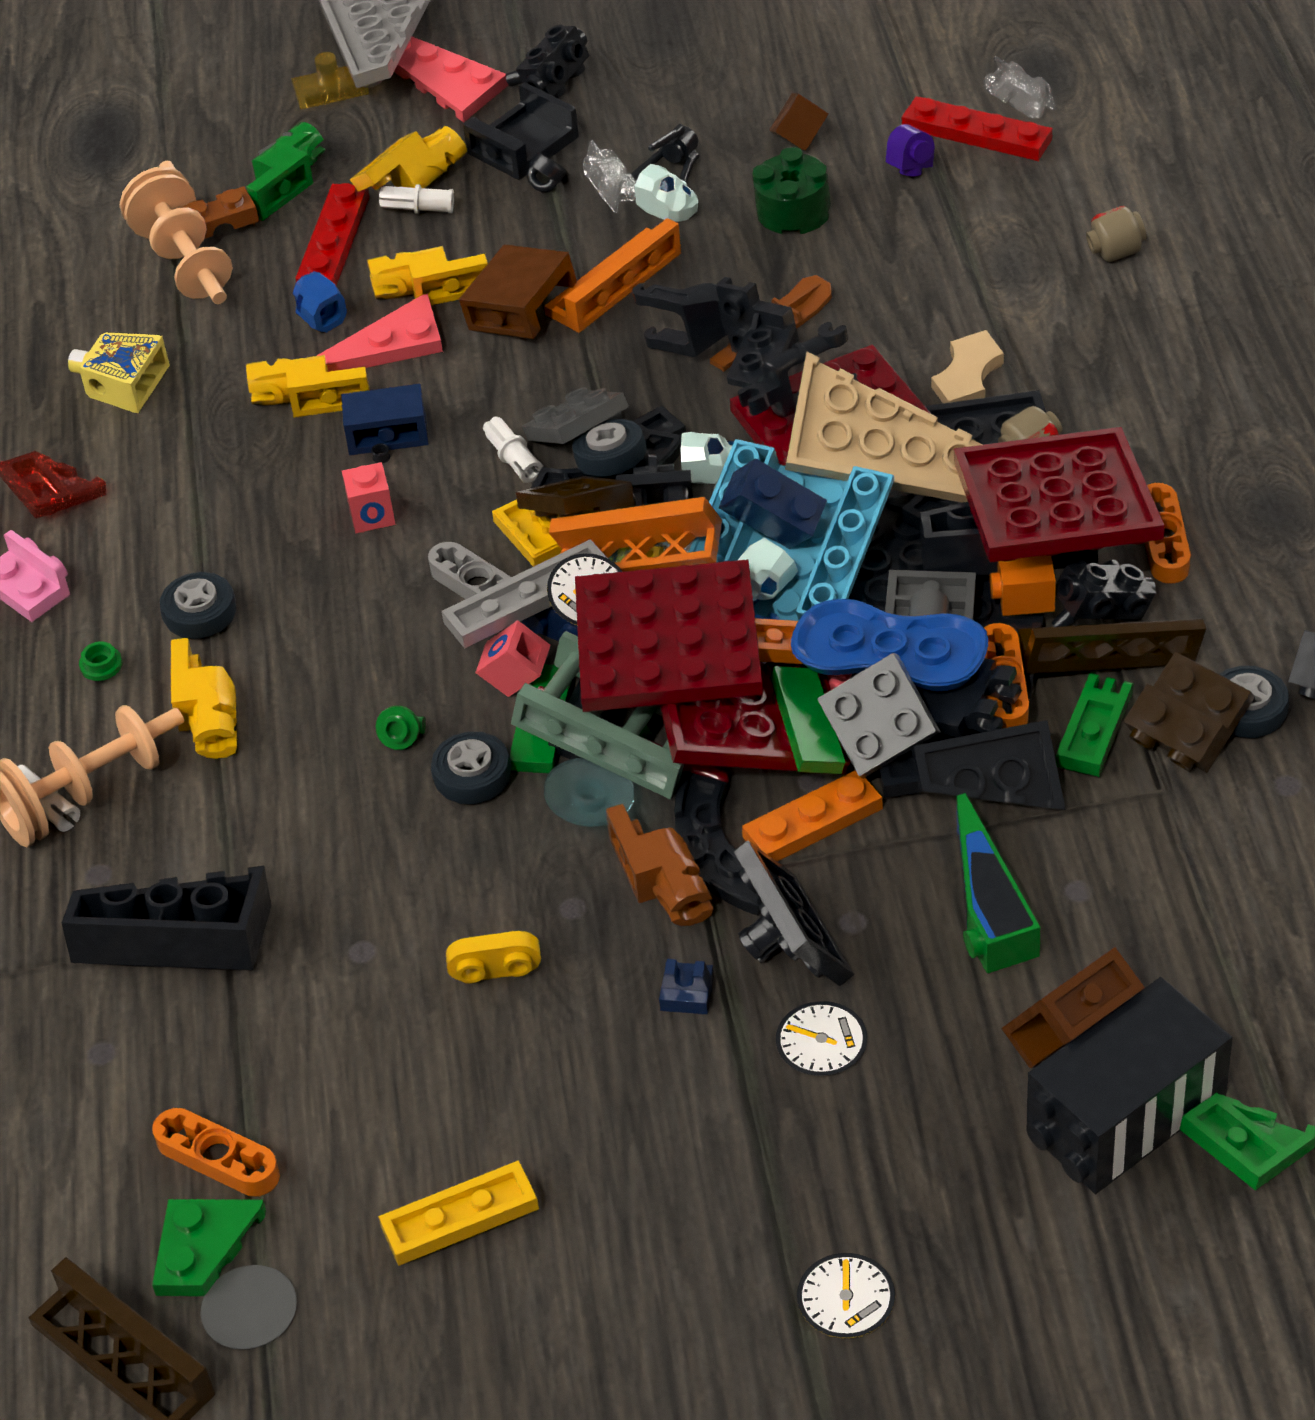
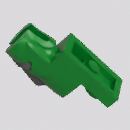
[246,122,326,221]

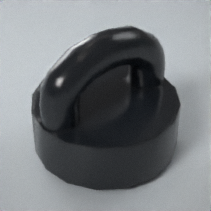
[527,152,567,192]

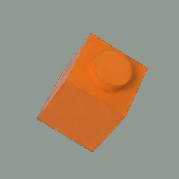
[990,555,1056,616]

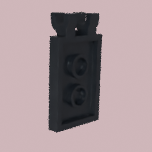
[850,658,1022,737]

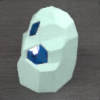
[635,164,699,222]
[681,432,734,484]
[738,538,798,605]

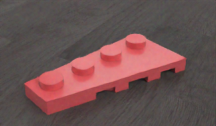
[394,36,508,123]

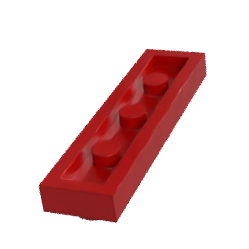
[901,96,1052,161]
[295,183,370,286]

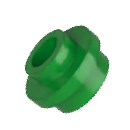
[79,641,123,681]

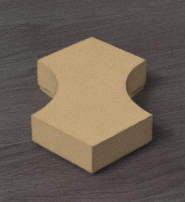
[931,330,1004,403]

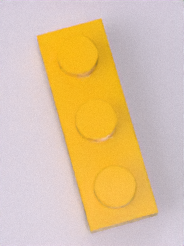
[378,1160,539,1266]

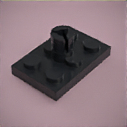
[734,840,854,986]

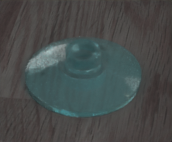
[544,758,634,827]

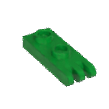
[1056,673,1134,777]

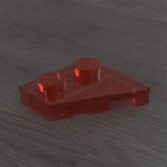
[0,451,106,519]

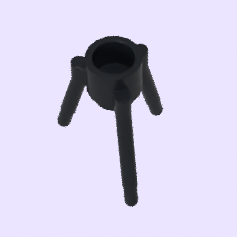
[619,124,699,190]

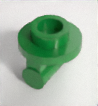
[375,705,426,750]

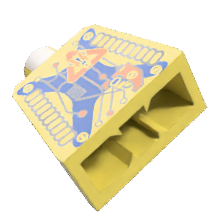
[68,332,170,413]

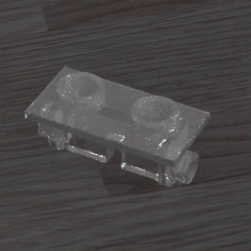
[984,56,1057,118]
[583,141,637,213]

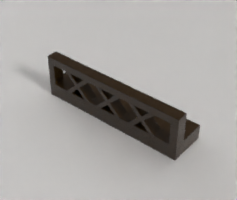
[1018,619,1207,674]
[28,1257,215,1420]

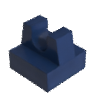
[659,959,714,1015]

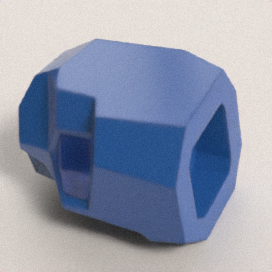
[293,272,347,333]

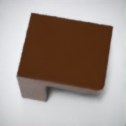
[769,93,829,150]

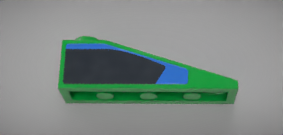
[956,793,1041,974]

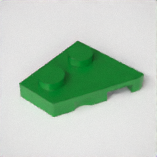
[1179,1093,1315,1191]
[152,1199,266,1296]

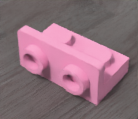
[0,530,70,622]

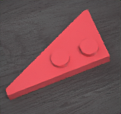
[317,294,443,372]

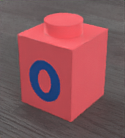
[342,462,396,534]
[475,620,550,697]

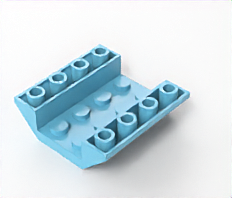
[689,439,895,621]

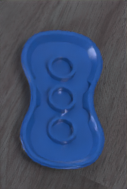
[791,599,988,691]

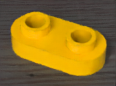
[446,931,541,983]

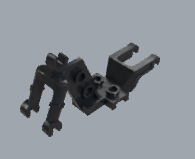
[632,277,858,418]

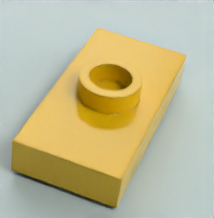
[492,499,562,567]

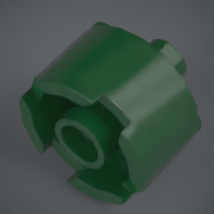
[752,147,831,234]

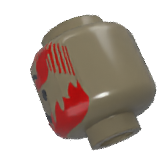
[1086,206,1147,262]
[998,406,1063,443]

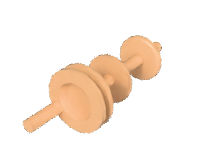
[119,161,233,304]
[0,705,184,847]

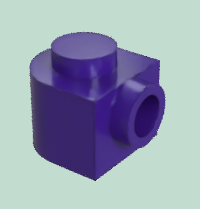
[885,124,935,176]

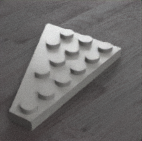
[319,0,430,88]

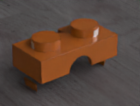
[175,186,259,239]

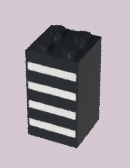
[1026,977,1233,1195]

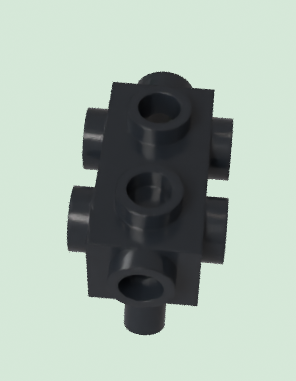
[506,24,590,98]
[1051,559,1156,627]

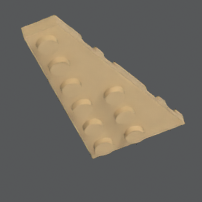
[785,352,982,503]

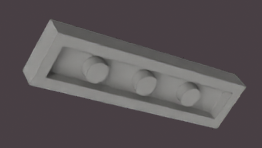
[442,539,608,649]

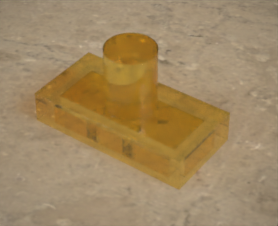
[291,52,369,110]

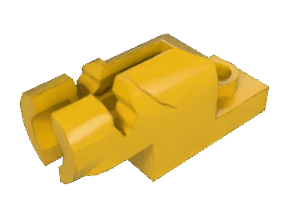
[350,126,467,192]
[367,246,488,305]
[246,355,370,418]
[171,638,237,759]

